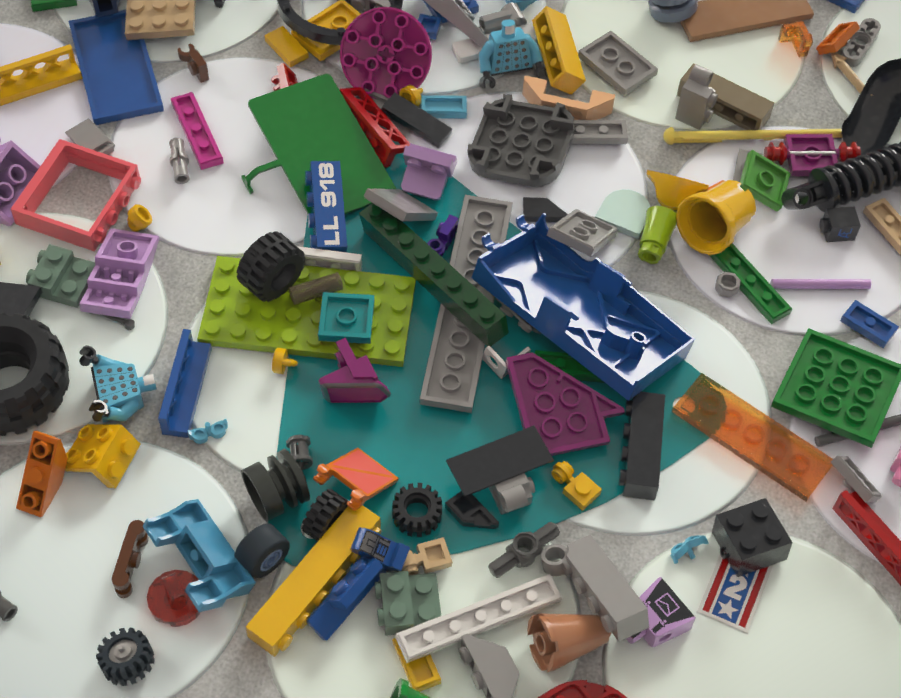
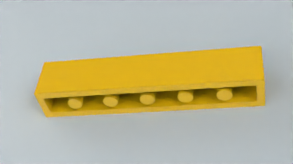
[245,505,382,657]

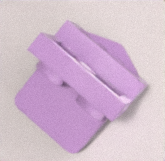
[401,143,457,200]

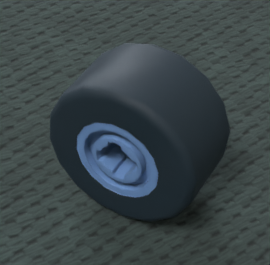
[234,524,290,579]

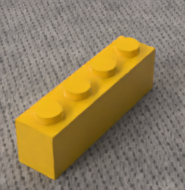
[532,6,586,95]

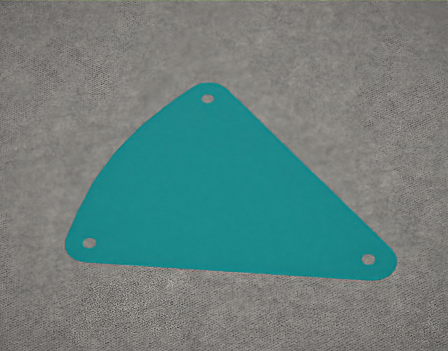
[268,125,726,567]

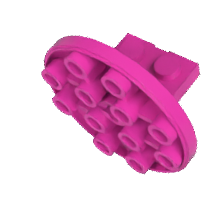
[340,7,432,99]

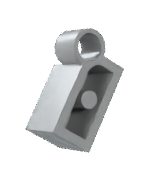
[675,64,718,130]
[489,473,535,515]

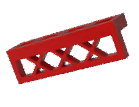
[339,87,410,167]
[832,490,901,585]

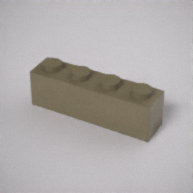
[677,63,775,130]

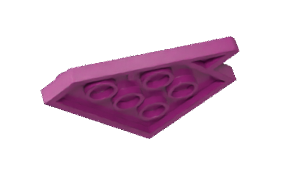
[505,352,625,456]

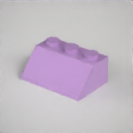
[0,140,40,226]

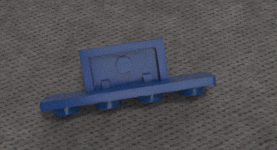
[306,558,387,640]

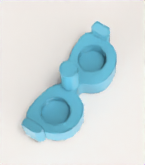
[188,419,228,444]
[670,535,709,564]

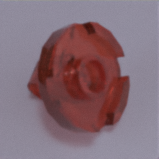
[146,569,200,627]

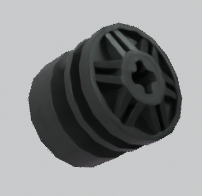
[241,449,310,522]

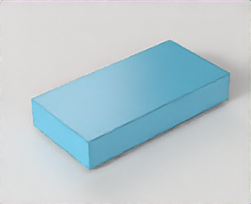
[420,95,467,119]

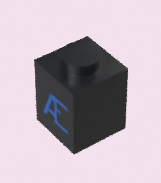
[819,207,861,242]

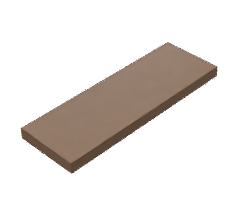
[680,0,814,42]

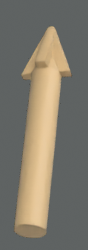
[831,53,873,96]

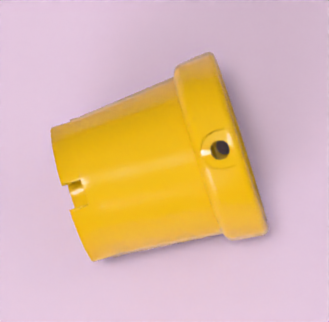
[676,180,756,255]

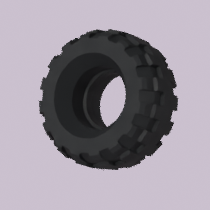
[0,312,70,436]

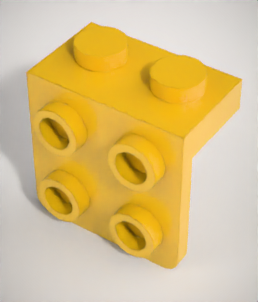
[65,424,141,488]

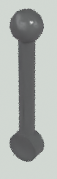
[91,313,135,330]

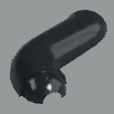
[842,58,901,154]

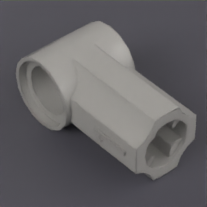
[479,2,527,34]

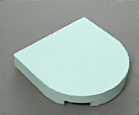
[595,189,650,239]

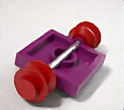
[764,134,861,176]

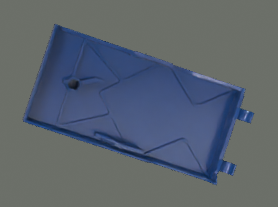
[471,213,695,401]

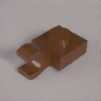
[177,43,209,83]

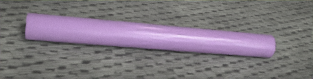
[770,279,871,289]

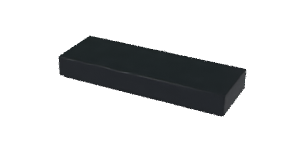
[381,93,453,148]

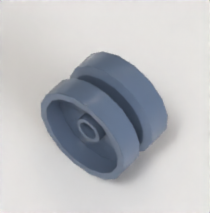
[648,0,698,23]

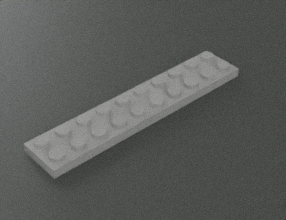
[420,195,513,413]

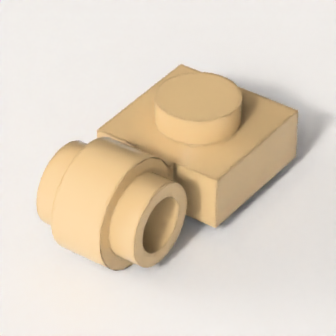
[398,537,453,575]

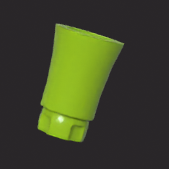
[638,206,677,264]

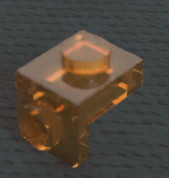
[778,21,813,57]

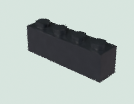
[618,391,665,501]

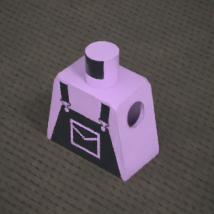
[626,576,696,647]

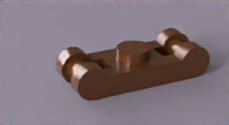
[111,520,149,598]

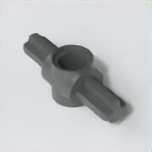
[488,522,560,578]

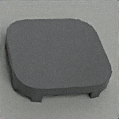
[467,94,575,187]

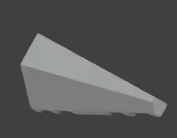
[424,0,489,48]

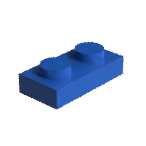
[840,300,899,348]

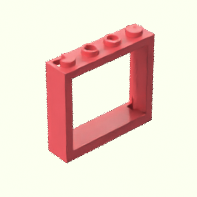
[11,139,141,252]

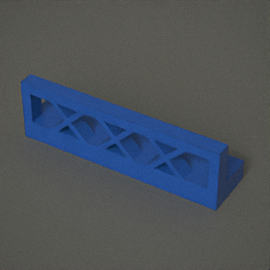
[158,329,212,438]

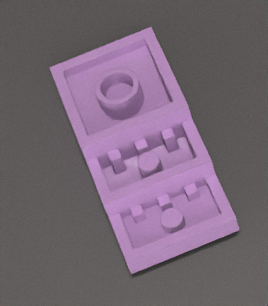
[80,228,159,319]

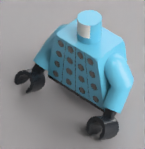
[479,19,548,88]
[79,345,157,423]

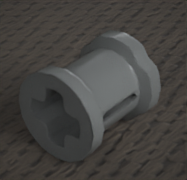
[286,435,313,470]

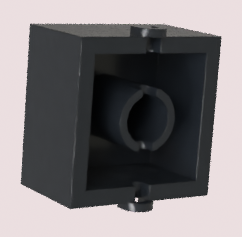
[712,498,793,577]

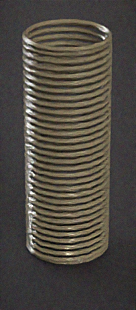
[289,272,343,305]

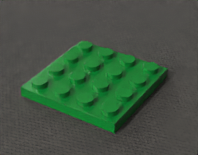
[771,328,901,448]

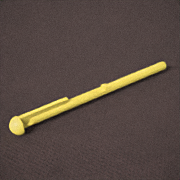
[663,127,842,145]

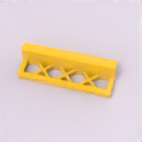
[0,44,83,106]

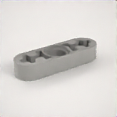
[842,18,881,67]

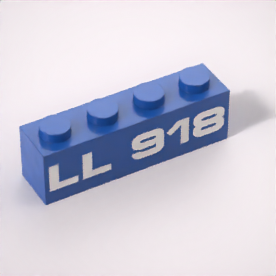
[305,161,347,252]

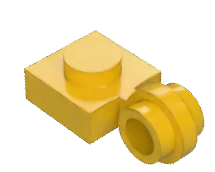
[551,461,602,511]

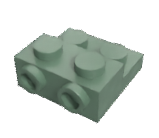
[26,244,95,308]
[375,571,441,636]

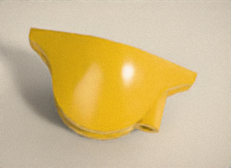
[647,170,709,210]

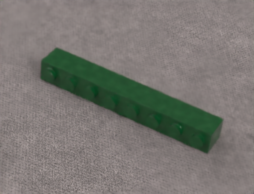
[359,203,509,347]

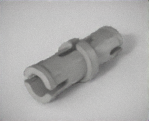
[169,137,190,184]

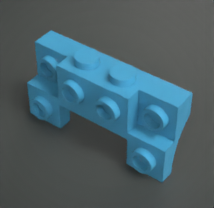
[143,499,256,612]

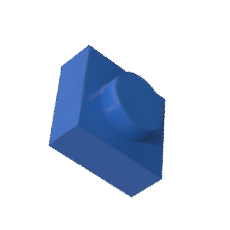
[418,14,442,40]

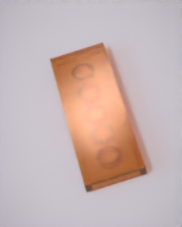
[672,373,833,502]

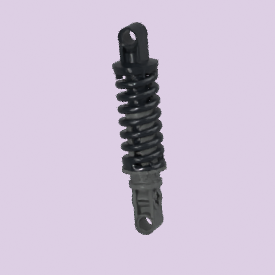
[781,142,901,212]

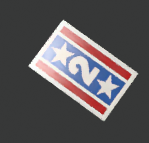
[697,552,774,634]

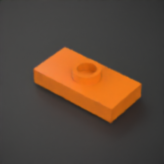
[816,21,860,55]

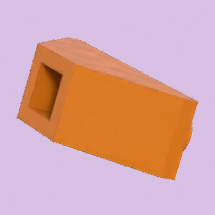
[16,430,68,518]

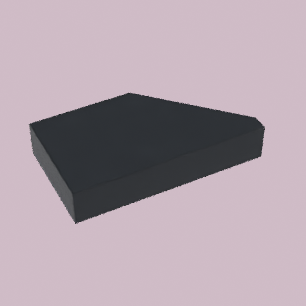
[522,197,568,222]
[445,491,499,529]

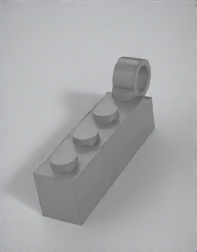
[541,534,649,642]

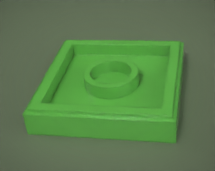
[739,149,791,212]

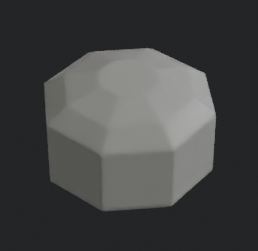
[715,272,741,297]

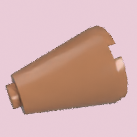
[527,613,611,673]

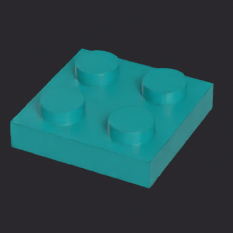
[318,292,375,344]

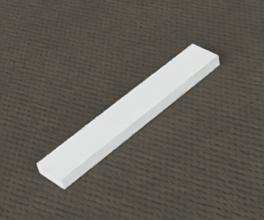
[395,574,563,663]

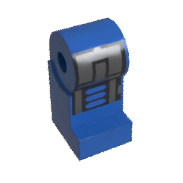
[350,527,410,571]

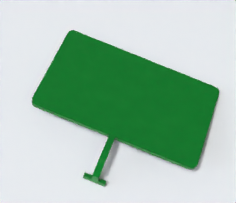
[241,74,396,215]

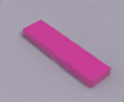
[170,92,224,170]

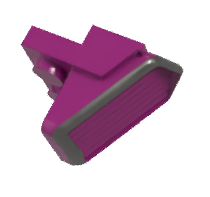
[319,338,391,403]

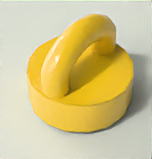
[399,85,423,106]
[127,204,153,232]
[272,348,298,375]

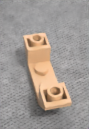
[522,76,615,120]

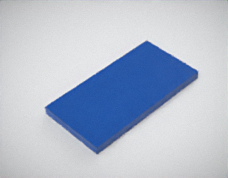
[68,10,164,125]

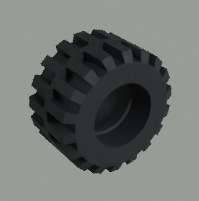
[236,231,306,302]

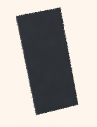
[446,425,554,497]

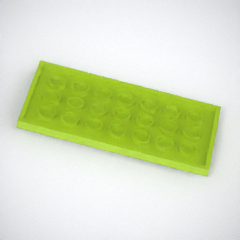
[197,256,416,367]

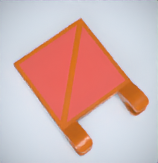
[313,448,399,511]

